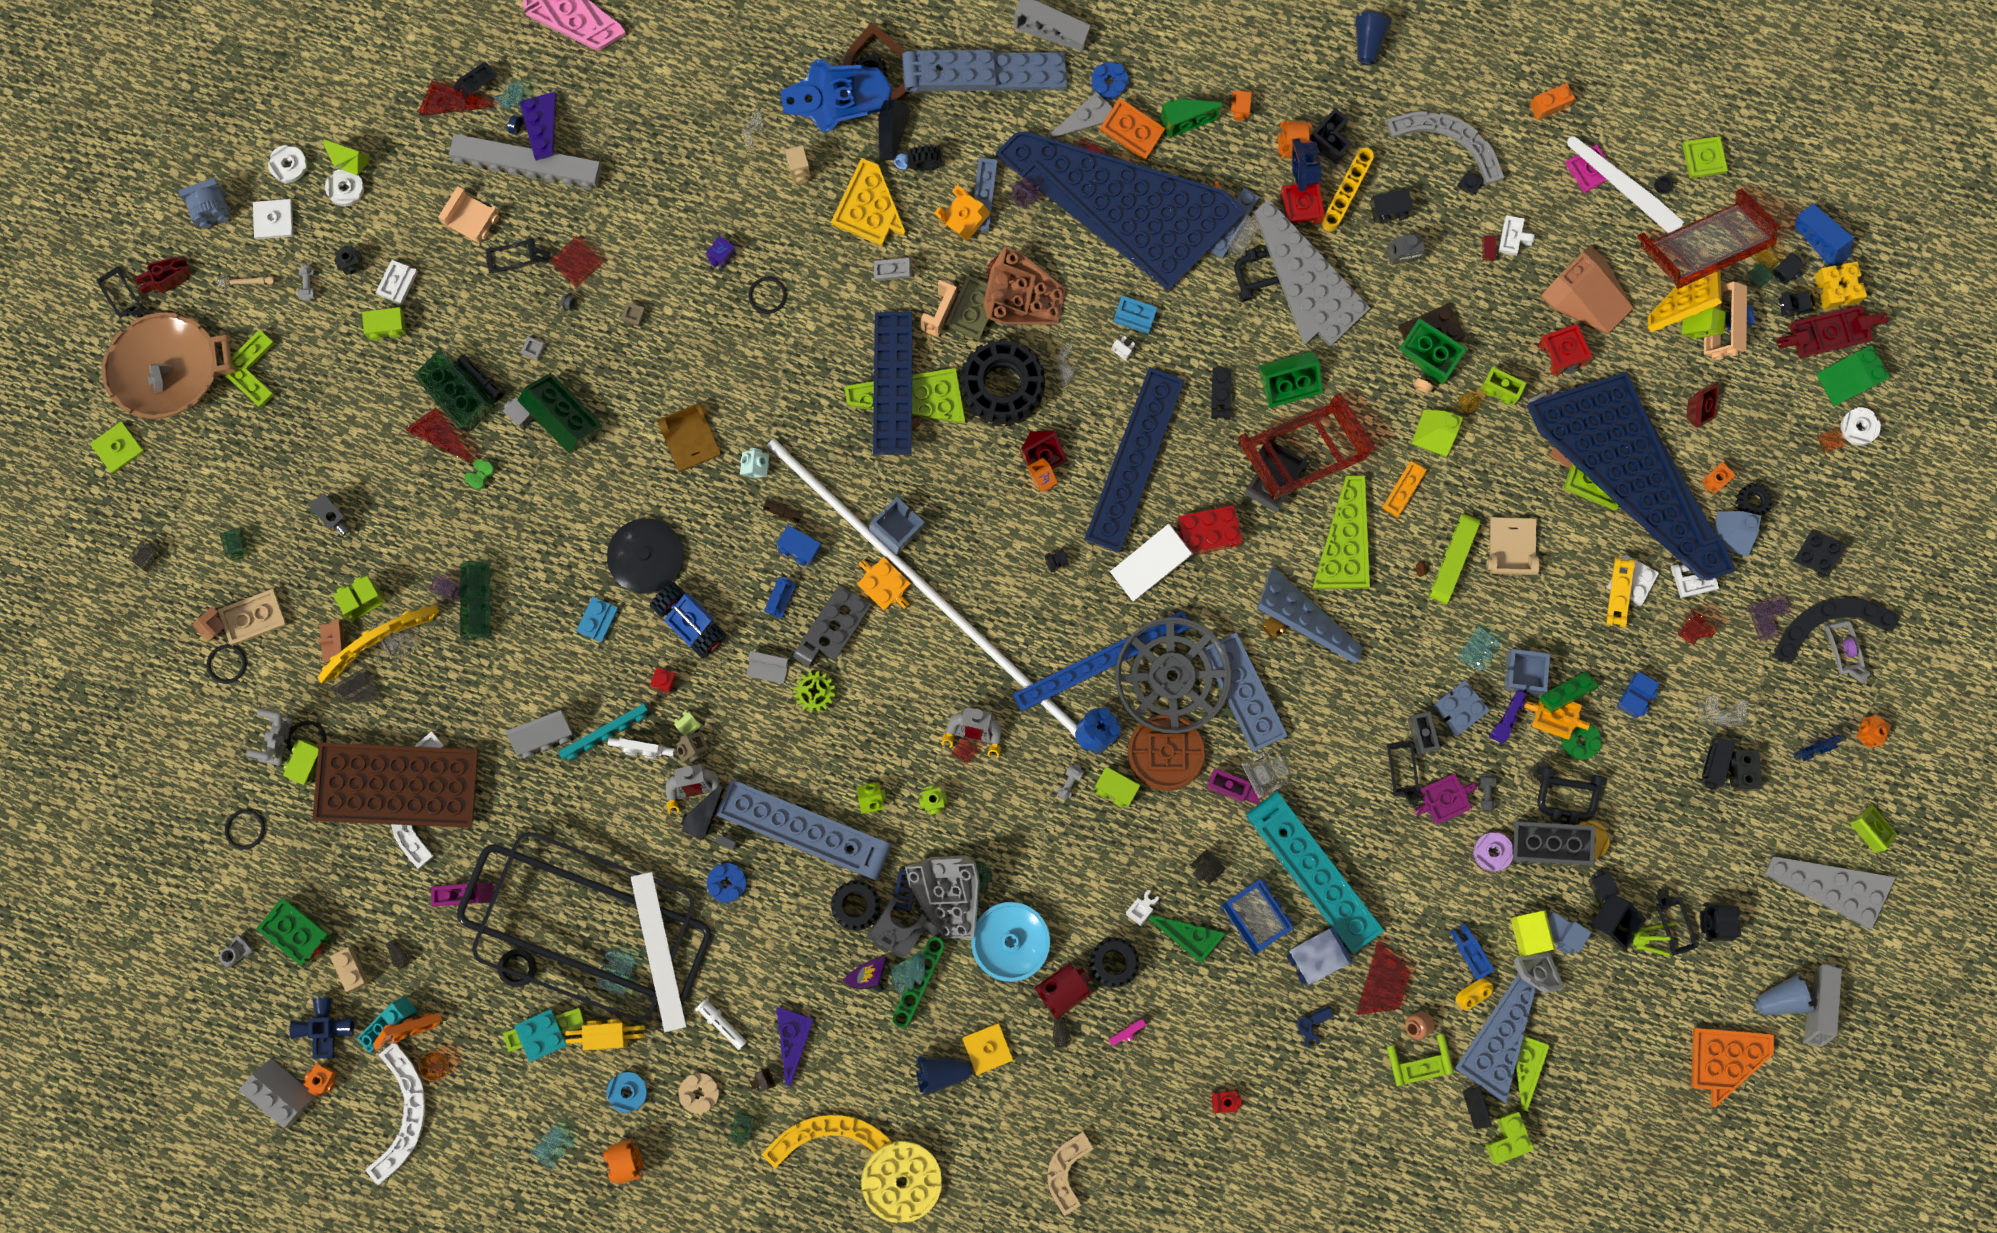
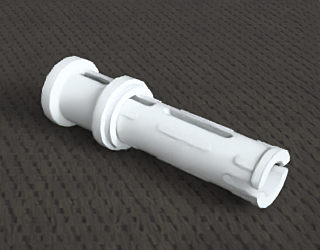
[695,997,747,1050]

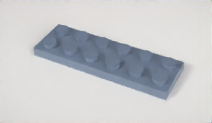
[1202,632,1288,753]

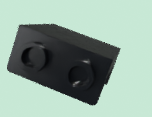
[1250,433,1310,491]

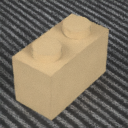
[785,145,811,184]
[330,947,370,993]

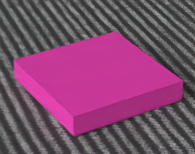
[1565,144,1608,194]

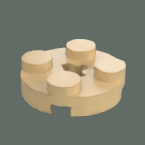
[679,1073,719,1114]

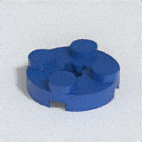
[1091,62,1128,99]
[707,863,747,903]

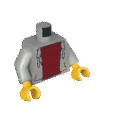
[942,707,1001,758]
[666,764,725,814]

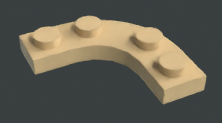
[1047,1132,1094,1216]

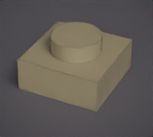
[621,302,645,327]

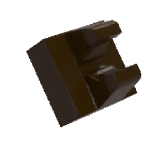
[750,1068,776,1092]

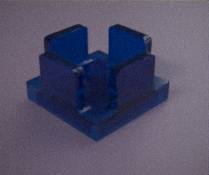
[1292,138,1321,191]

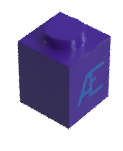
[706,236,736,269]

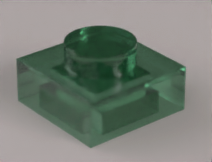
[1746,262,1774,289]

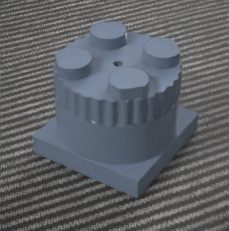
[178,178,230,229]

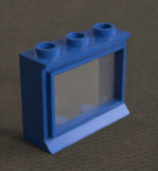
[1220,879,1293,955]

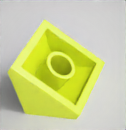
[1510,910,1556,957]

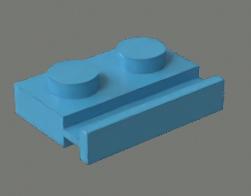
[1113,296,1157,334]
[576,597,619,643]

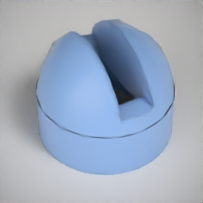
[894,153,908,170]

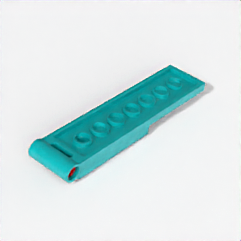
[1245,791,1384,955]

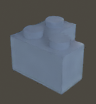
[1547,912,1592,955]

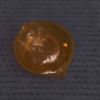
[418,1051,452,1082]

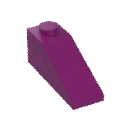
[431,883,493,907]

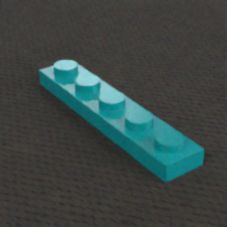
[558,703,649,761]

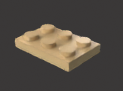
[218,589,287,646]

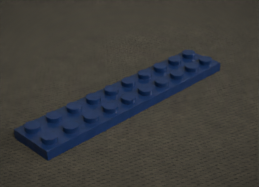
[1084,367,1184,554]

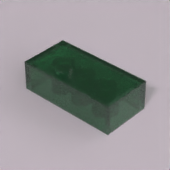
[413,349,496,432]

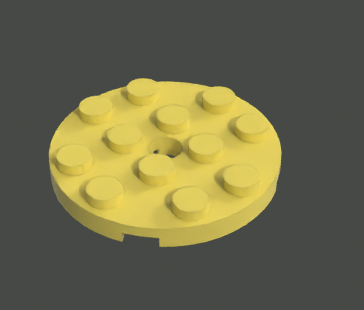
[861,1141,942,1223]

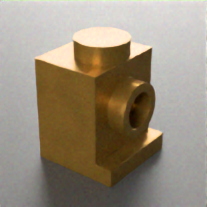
[1260,616,1288,641]

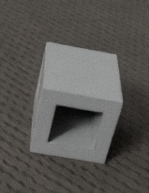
[503,397,534,430]

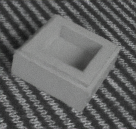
[520,336,546,361]

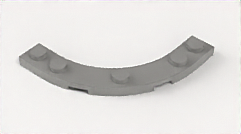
[1386,111,1504,185]

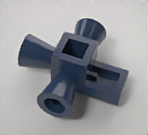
[289,998,354,1059]

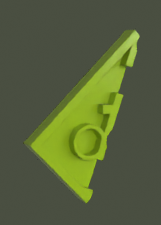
[1516,1036,1550,1112]

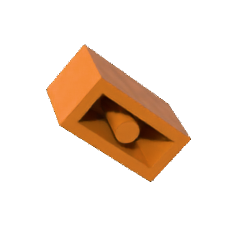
[1530,83,1575,121]

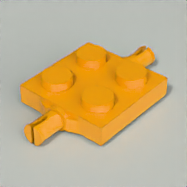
[857,557,911,611]
[1524,700,1590,740]

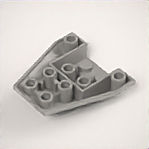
[905,855,980,939]

